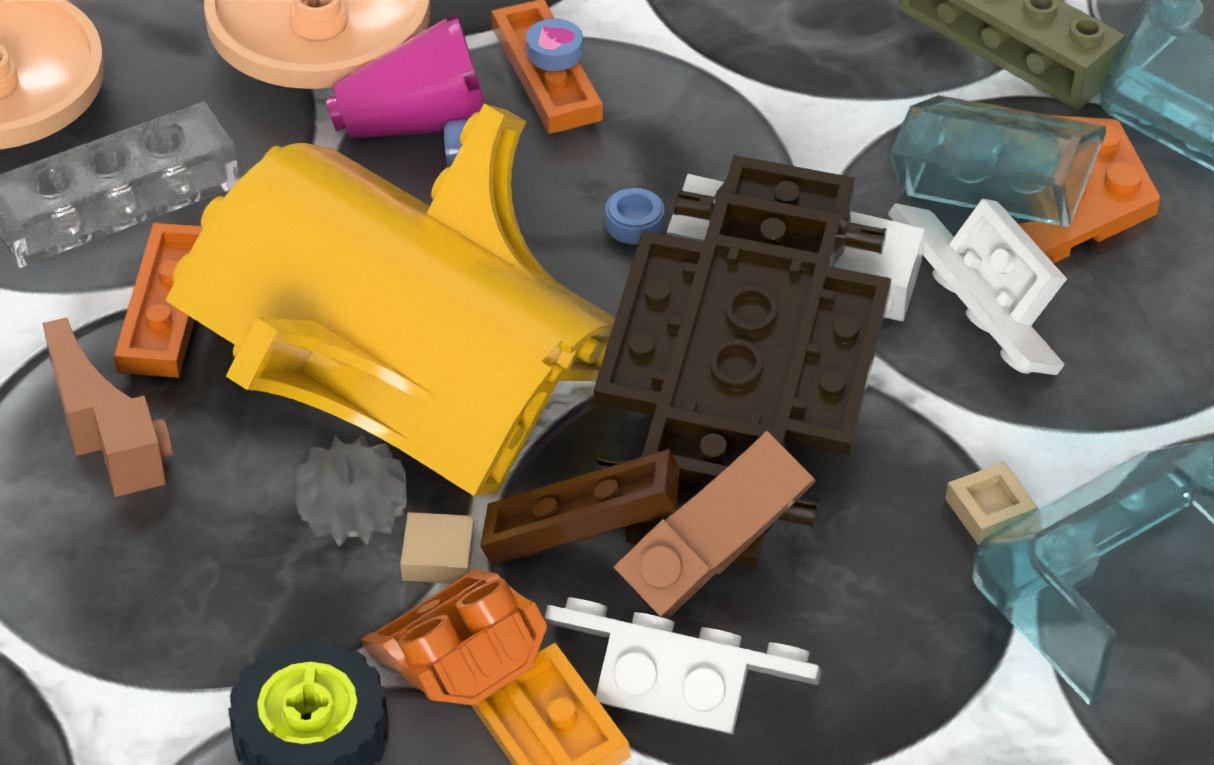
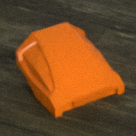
[360,569,547,706]

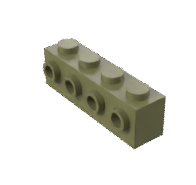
[899,0,1126,111]

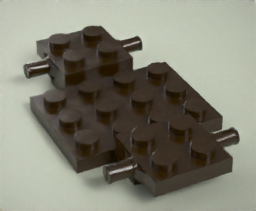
[593,155,892,570]

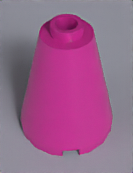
[326,16,486,139]

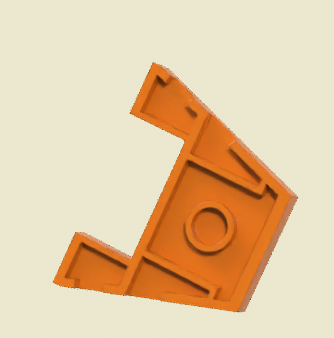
[935,108,1161,264]

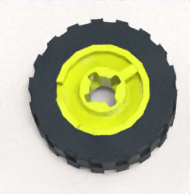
[228,639,389,765]

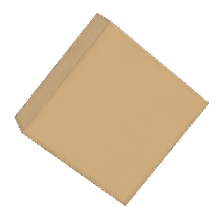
[945,462,1038,545]
[400,512,475,584]

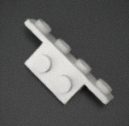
[888,198,1067,375]
[544,597,821,735]

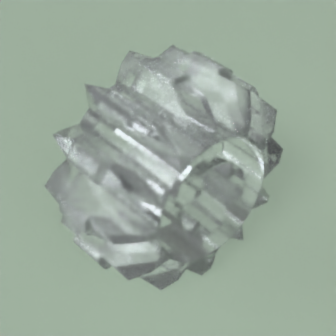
[295,434,407,547]

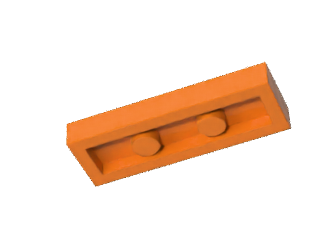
[491,0,603,134]
[114,223,202,378]

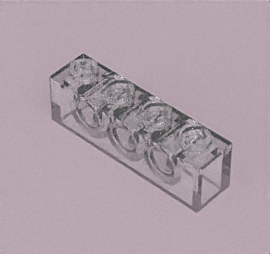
[0,101,239,268]

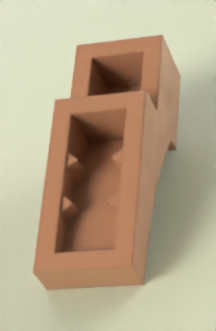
[42,317,173,497]
[614,431,816,619]

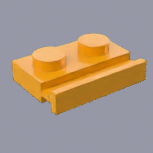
[472,643,631,765]

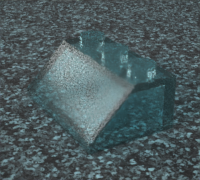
[890,95,1106,228]

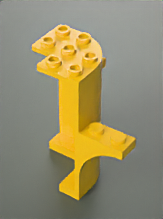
[165,104,616,496]

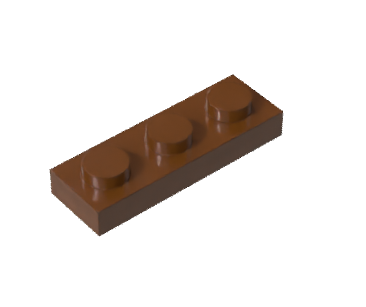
[480,449,680,565]

